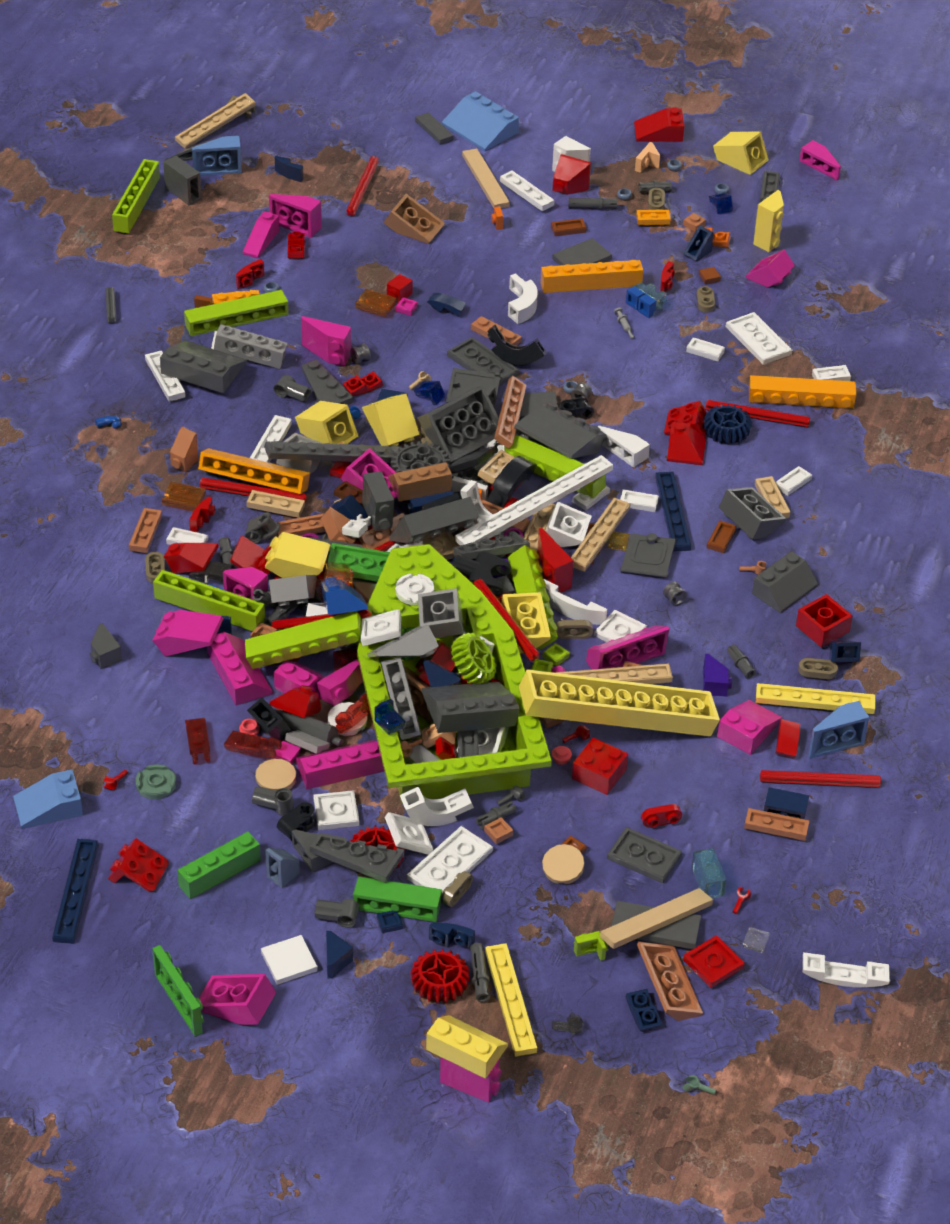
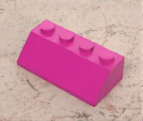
[586,625,669,670]
[207,632,273,705]
[295,740,384,790]

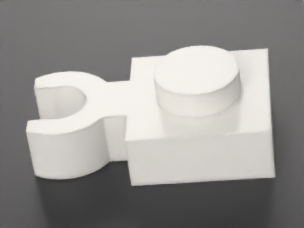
[342,514,371,538]

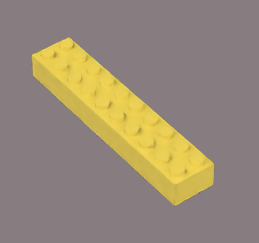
[519,670,720,737]

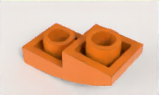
[696,227,731,247]

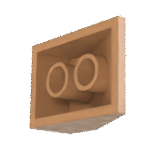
[384,194,445,244]

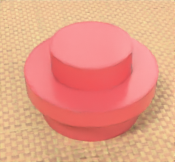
[239,719,259,737]
[552,746,572,765]

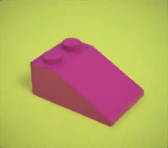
[269,194,322,238]
[301,316,352,367]
[341,448,396,499]
[152,610,224,657]
[717,700,783,755]
[199,974,276,1025]

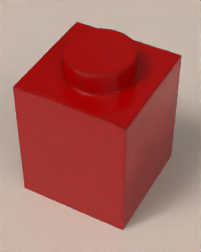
[387,274,413,303]

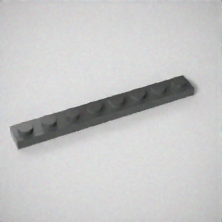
[264,441,402,463]

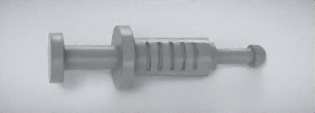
[614,307,634,339]

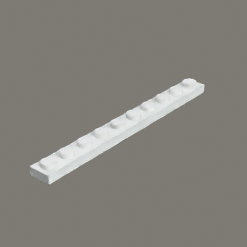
[455,455,613,546]

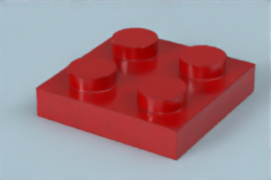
[683,935,745,988]

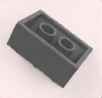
[718,487,787,540]
[752,551,818,613]

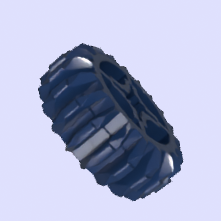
[703,404,752,445]

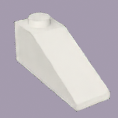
[598,426,650,467]

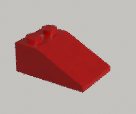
[634,107,684,142]
[537,527,574,593]

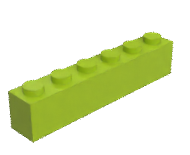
[112,159,160,233]
[184,290,289,336]
[504,435,606,498]
[508,545,558,650]
[153,570,265,631]
[245,611,362,669]

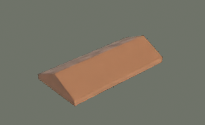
[637,942,703,1021]

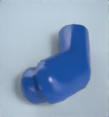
[95,416,122,429]

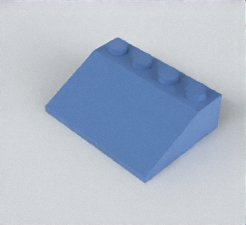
[442,91,519,151]

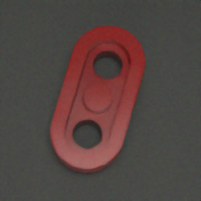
[641,804,682,828]

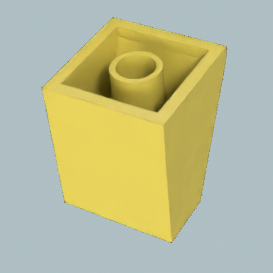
[713,132,769,175]
[362,394,420,446]
[295,401,358,444]
[265,532,330,578]

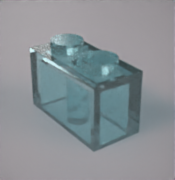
[692,848,726,898]

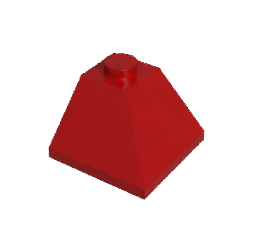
[552,154,591,195]
[667,422,706,466]
[164,543,219,573]
[269,685,321,718]

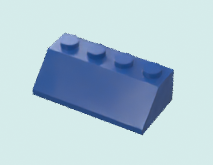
[321,577,368,615]

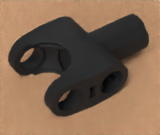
[453,552,511,597]

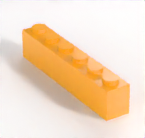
[541,260,643,293]
[749,375,856,409]
[198,448,310,494]

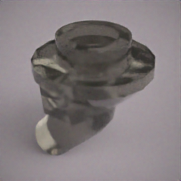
[552,1013,584,1034]

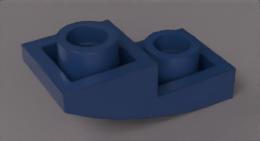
[275,156,304,182]
[427,293,466,316]
[429,923,475,949]
[625,989,662,1031]

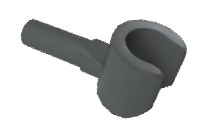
[497,786,525,806]

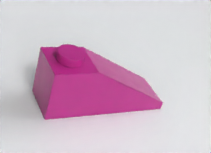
[800,140,841,180]
[243,211,279,259]
[316,659,363,706]

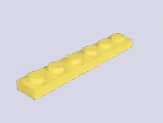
[756,683,875,714]
[485,943,537,1057]

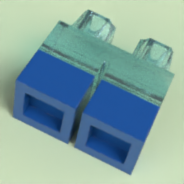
[626,282,667,318]

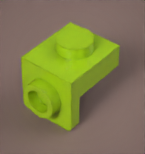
[574,931,608,961]

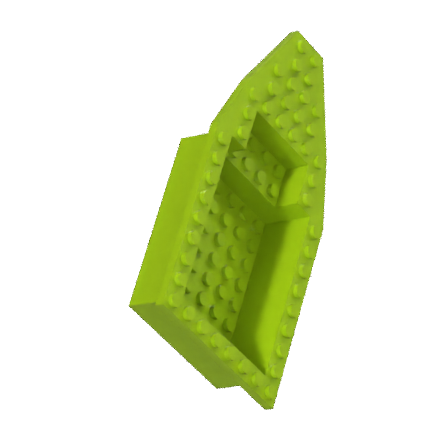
[357,544,552,804]

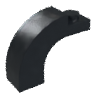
[487,325,547,365]
[487,456,537,508]

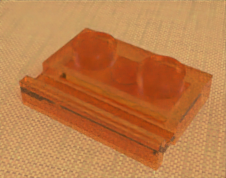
[355,289,397,317]
[162,482,206,511]

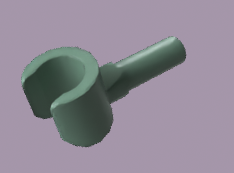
[682,1075,716,1095]

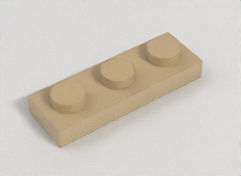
[477,450,515,484]
[754,476,790,518]
[246,490,305,518]

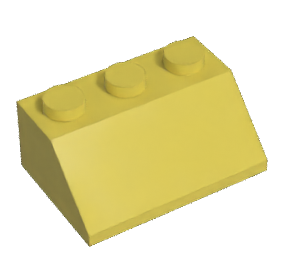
[753,190,784,252]
[501,592,551,653]
[426,1015,508,1079]

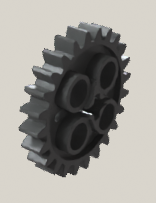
[391,441,450,473]

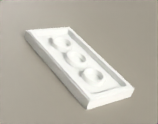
[725,312,792,365]
[407,826,493,893]

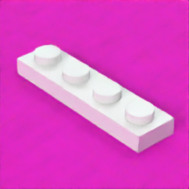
[500,171,555,211]
[145,351,185,402]
[250,415,292,463]

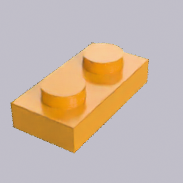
[636,210,671,226]

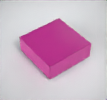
[396,297,418,316]
[273,741,301,764]

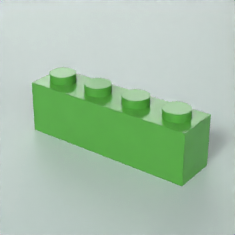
[177,832,261,899]
[353,877,442,922]

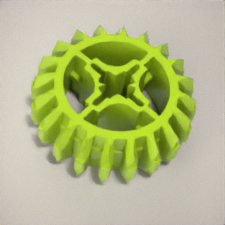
[451,632,497,684]

